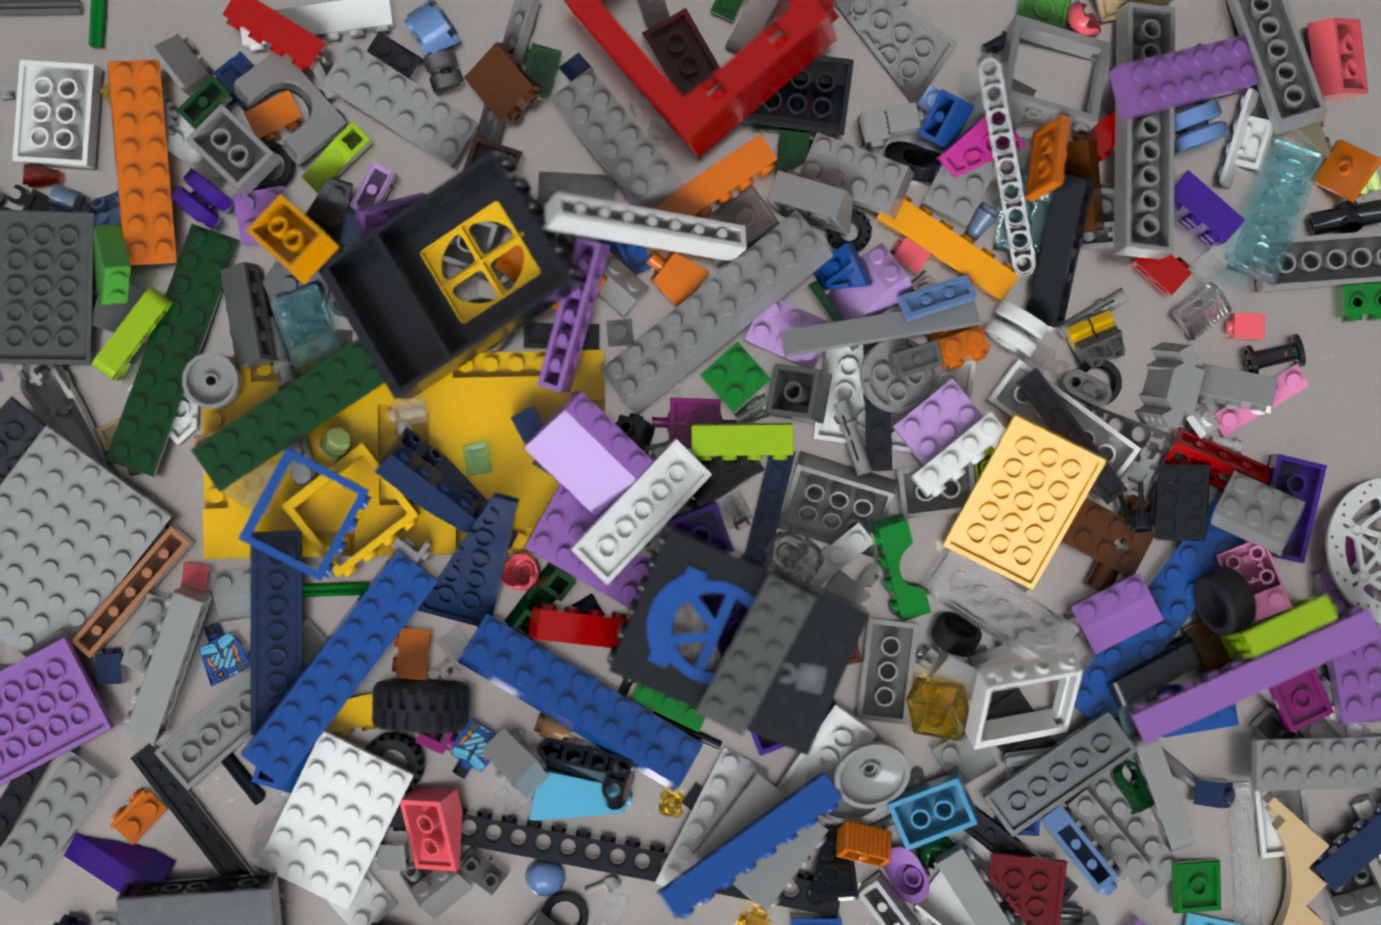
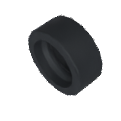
[257,141,295,189]
[1072,359,1122,407]
[931,612,982,657]
[541,891,588,925]

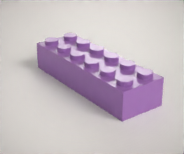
[1108,35,1259,121]
[1313,568,1381,727]

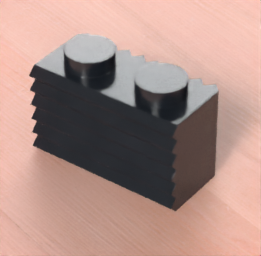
[367,32,424,81]

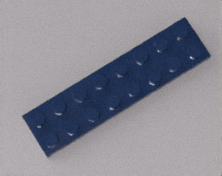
[250,531,302,735]

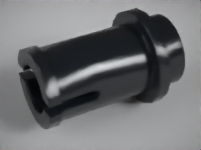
[982,31,1007,55]

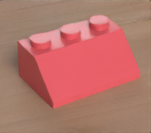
[1307,18,1369,98]

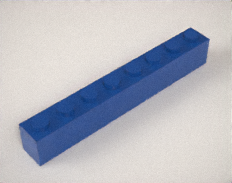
[656,773,843,919]

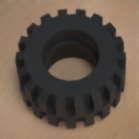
[365,731,425,795]

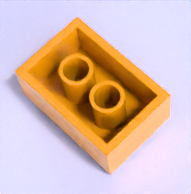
[246,193,339,284]

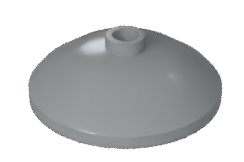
[834,742,910,809]

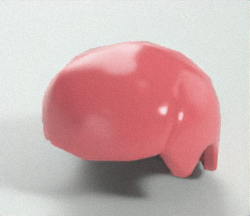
[1067,1,1101,37]
[501,553,540,591]

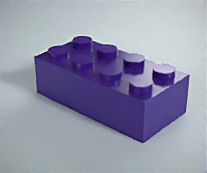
[1267,454,1327,564]

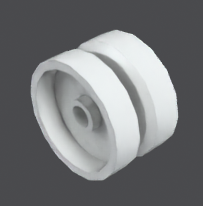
[984,300,1049,359]

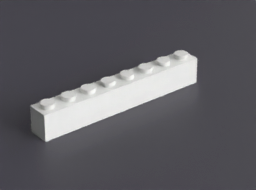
[545,192,747,261]

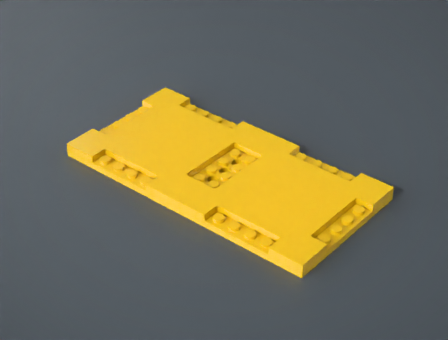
[201,350,605,559]

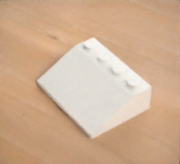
[12,60,102,169]

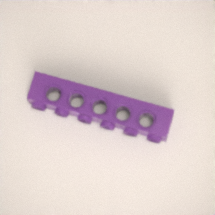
[537,237,611,392]

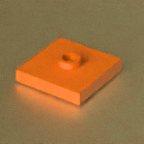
[1312,139,1381,203]

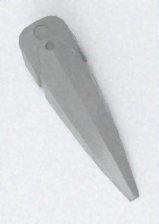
[16,364,113,472]

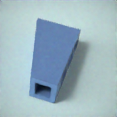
[1041,804,1119,896]

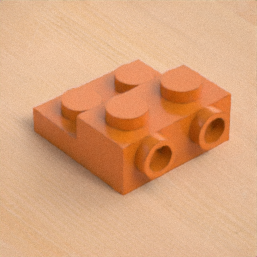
[926,325,991,370]

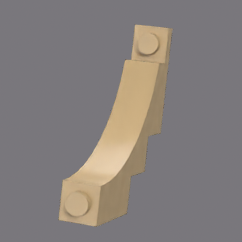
[1262,791,1329,925]

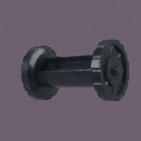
[1244,334,1306,374]

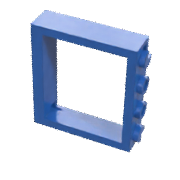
[238,447,371,581]

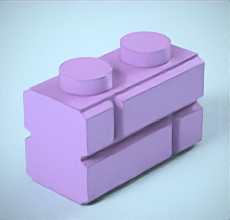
[349,162,398,210]

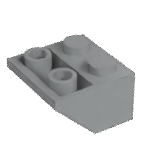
[400,862,473,920]
[1323,864,1381,925]

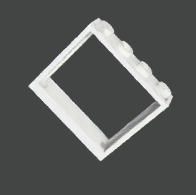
[965,652,1083,750]

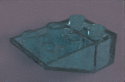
[270,283,344,376]

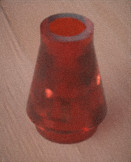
[23,163,60,188]

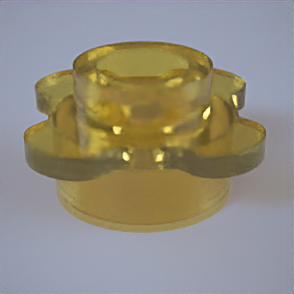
[659,791,684,818]

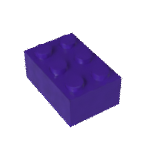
[1174,170,1245,247]

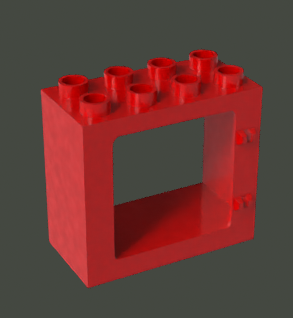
[564,0,839,159]

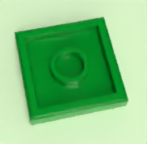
[1171,859,1221,914]

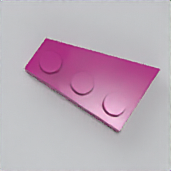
[937,111,1027,177]

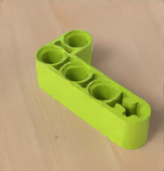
[92,287,173,381]

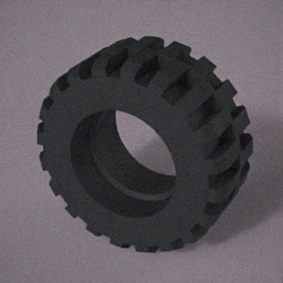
[372,679,470,733]

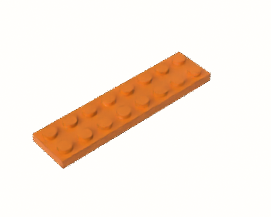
[107,59,177,266]

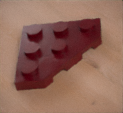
[988,851,1067,925]

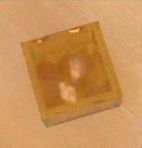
[906,677,969,742]

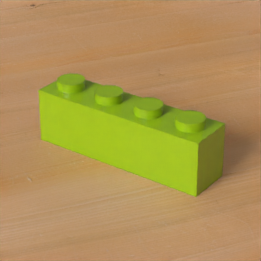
[692,423,793,461]

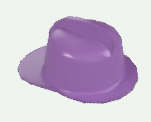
[884,846,931,904]

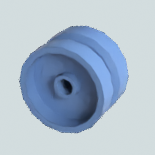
[1174,100,1230,153]

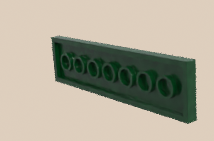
[191,339,385,492]

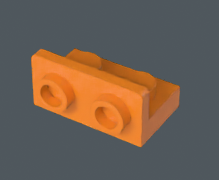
[109,787,169,845]

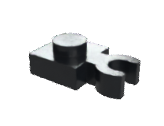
[8,185,51,211]

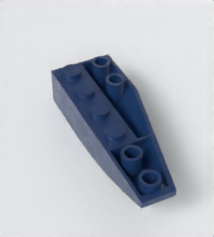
[375,427,518,550]

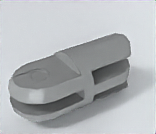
[289,434,316,484]

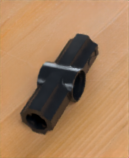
[1310,199,1381,235]

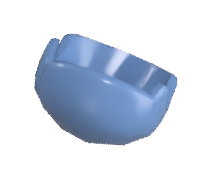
[525,859,565,897]

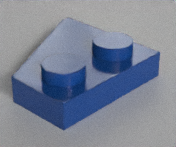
[814,242,873,290]

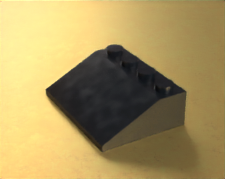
[744,55,854,136]

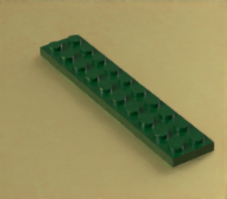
[105,224,240,477]

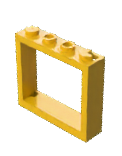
[282,443,420,578]

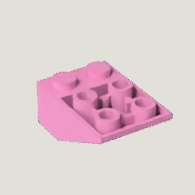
[1216,542,1292,623]

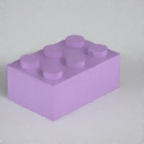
[744,300,831,369]
[892,378,984,466]

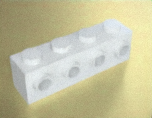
[911,412,1006,498]

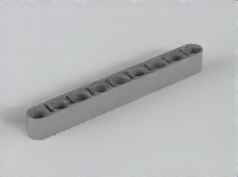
[977,53,1036,276]

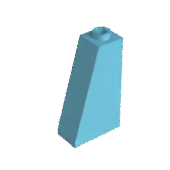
[529,769,633,821]

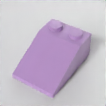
[827,242,915,320]

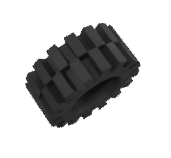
[826,208,872,252]

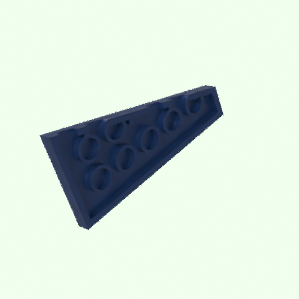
[417,492,519,627]

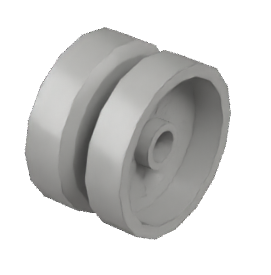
[182,353,243,409]

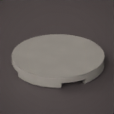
[860,338,932,413]

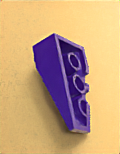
[64,833,177,893]

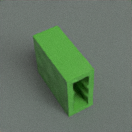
[93,224,131,305]

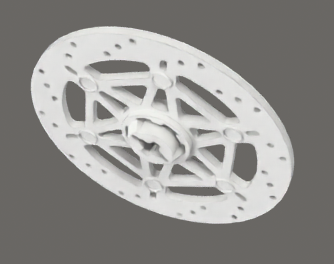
[1325,478,1381,624]

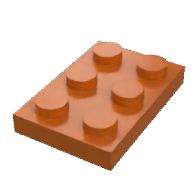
[1024,114,1071,202]

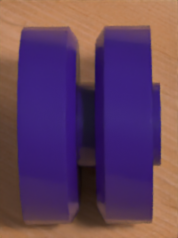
[170,168,234,230]

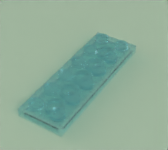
[1226,139,1324,286]

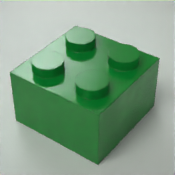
[700,341,771,413]

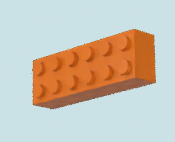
[650,134,777,248]

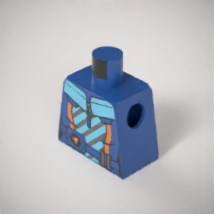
[199,622,250,687]
[451,715,498,779]

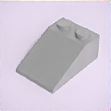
[928,651,993,703]

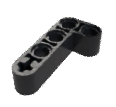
[1106,635,1204,707]
[538,739,635,810]

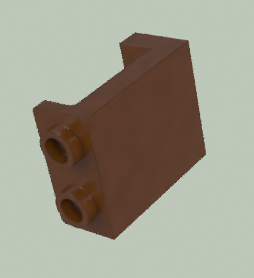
[464,42,544,122]

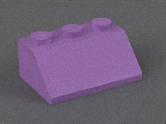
[1071,573,1163,655]

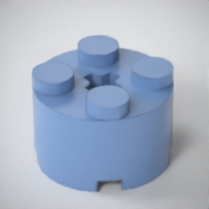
[404,0,461,54]

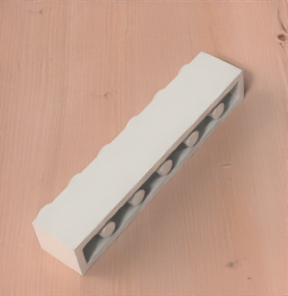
[240,0,395,52]

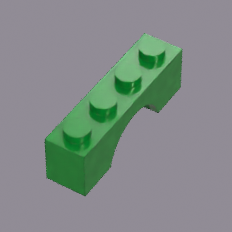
[871,514,931,622]

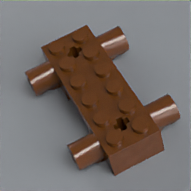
[1061,494,1155,592]

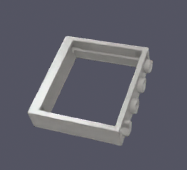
[996,15,1111,133]

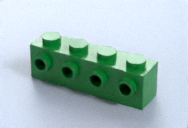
[1337,283,1381,321]

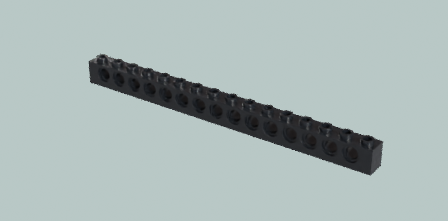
[461,806,840,917]

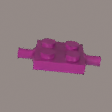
[652,397,738,449]

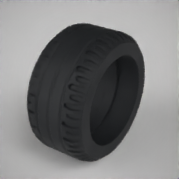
[1193,566,1256,636]

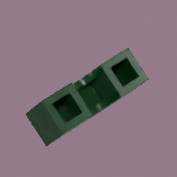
[504,562,576,640]

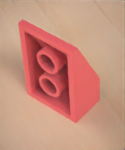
[400,787,463,872]

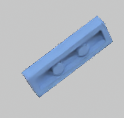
[897,275,977,322]

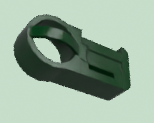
[1113,761,1154,815]

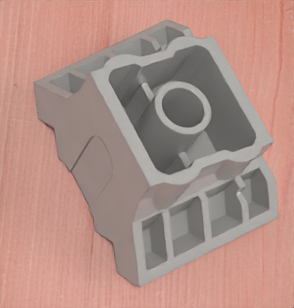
[1134,342,1205,428]

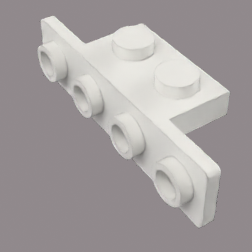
[1218,87,1273,189]

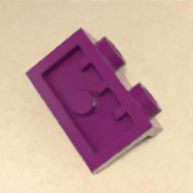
[415,732,458,755]

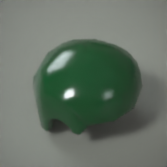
[918,836,956,869]

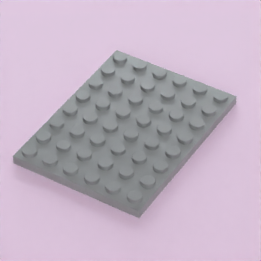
[0,424,172,657]

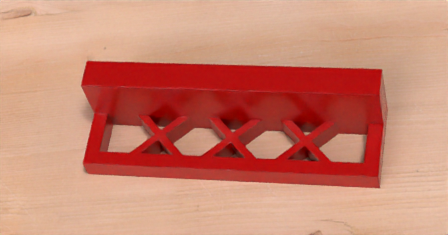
[1163,427,1271,490]

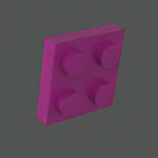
[1268,668,1334,733]

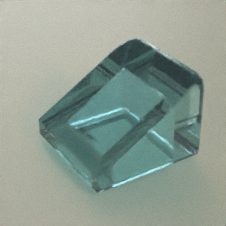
[463,442,493,476]

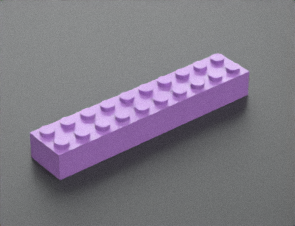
[1129,605,1381,744]

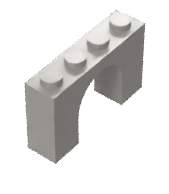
[232,53,347,166]

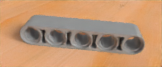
[1130,735,1195,852]

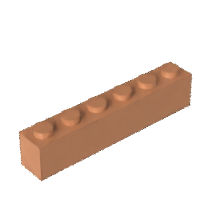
[71,526,194,658]

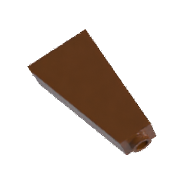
[1064,135,1105,232]

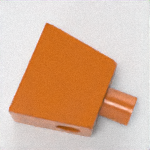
[646,251,710,308]

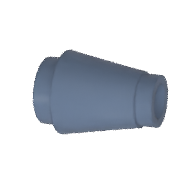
[965,201,999,240]

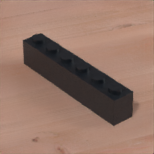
[1026,171,1095,328]

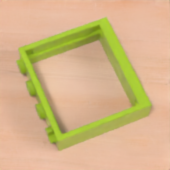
[1220,595,1338,659]

